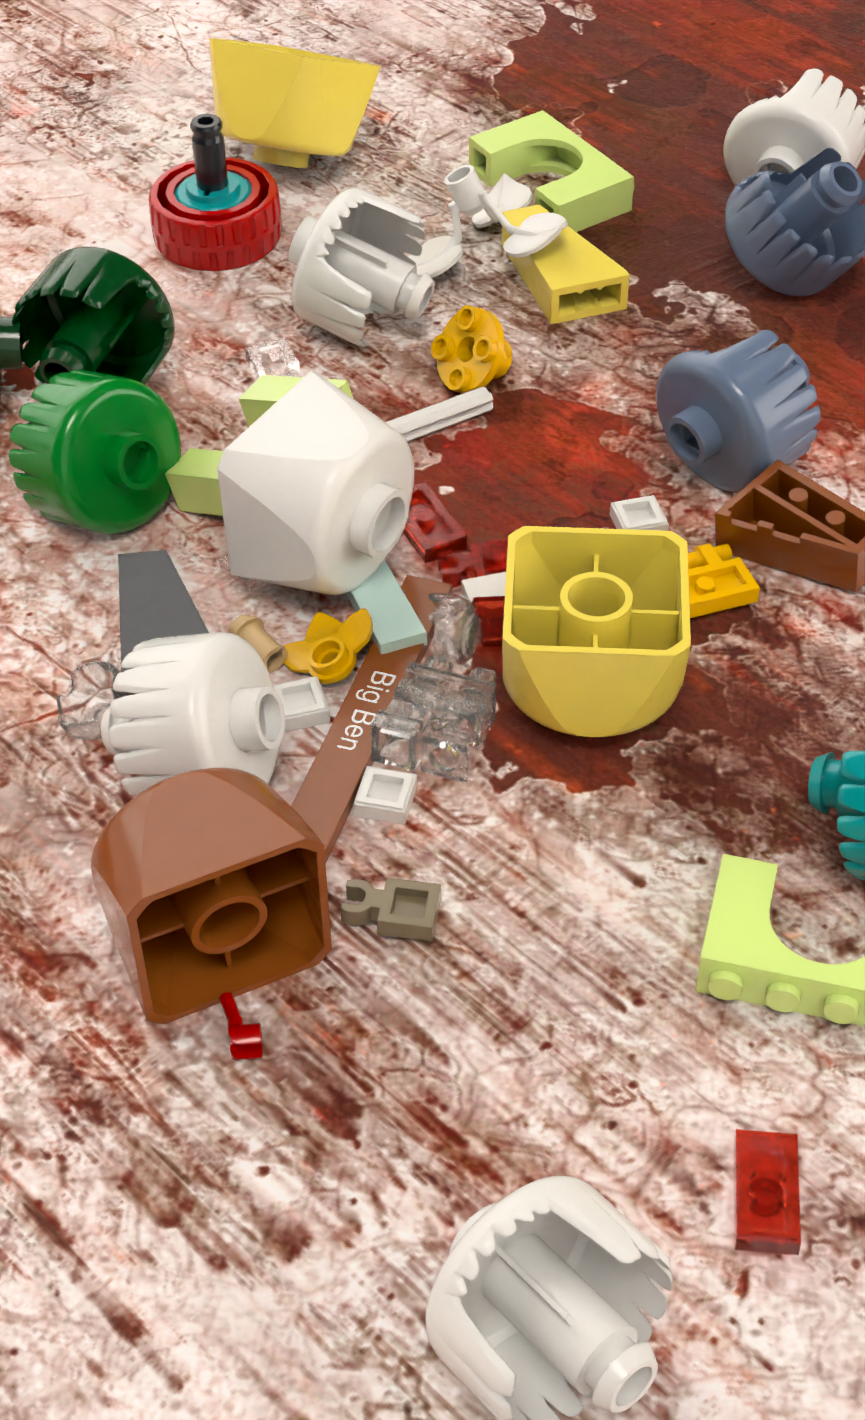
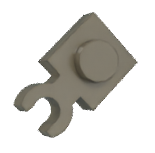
[340,878,442,941]

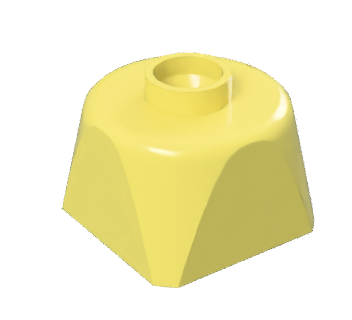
[209,37,380,168]
[502,526,691,737]

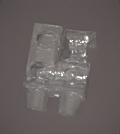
[371,655,497,783]

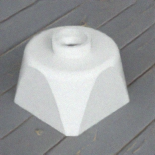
[217,371,414,595]

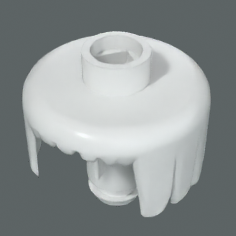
[723,68,865,186]
[288,187,435,347]
[101,632,285,796]
[425,1176,673,1420]

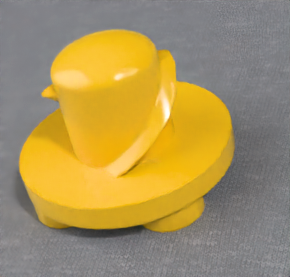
[431,305,513,393]

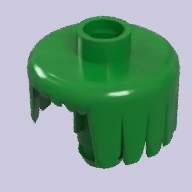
[9,370,181,534]

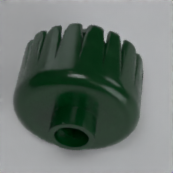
[12,247,175,385]

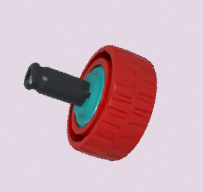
[149,114,282,271]

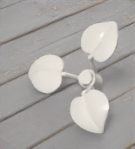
[409,165,568,278]

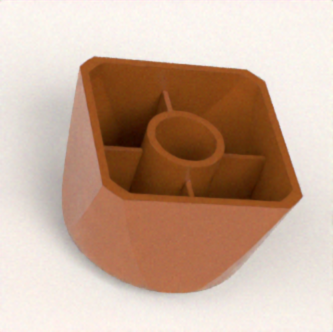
[91,768,332,1024]

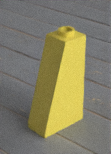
[502,205,629,324]

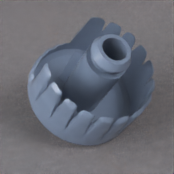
[725,148,865,297]
[656,330,821,492]

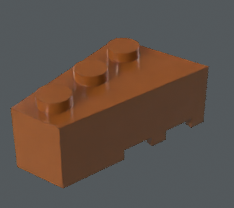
[715,460,865,592]

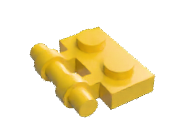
[688,543,760,618]

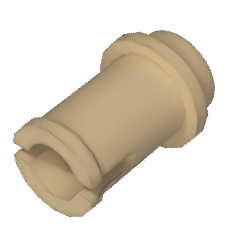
[228,614,288,673]

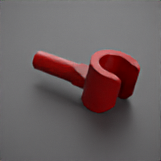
[219,992,263,1060]

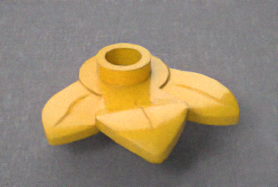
[284,608,373,684]

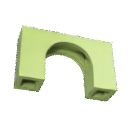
[469,110,634,232]
[165,375,353,516]
[696,854,865,1026]

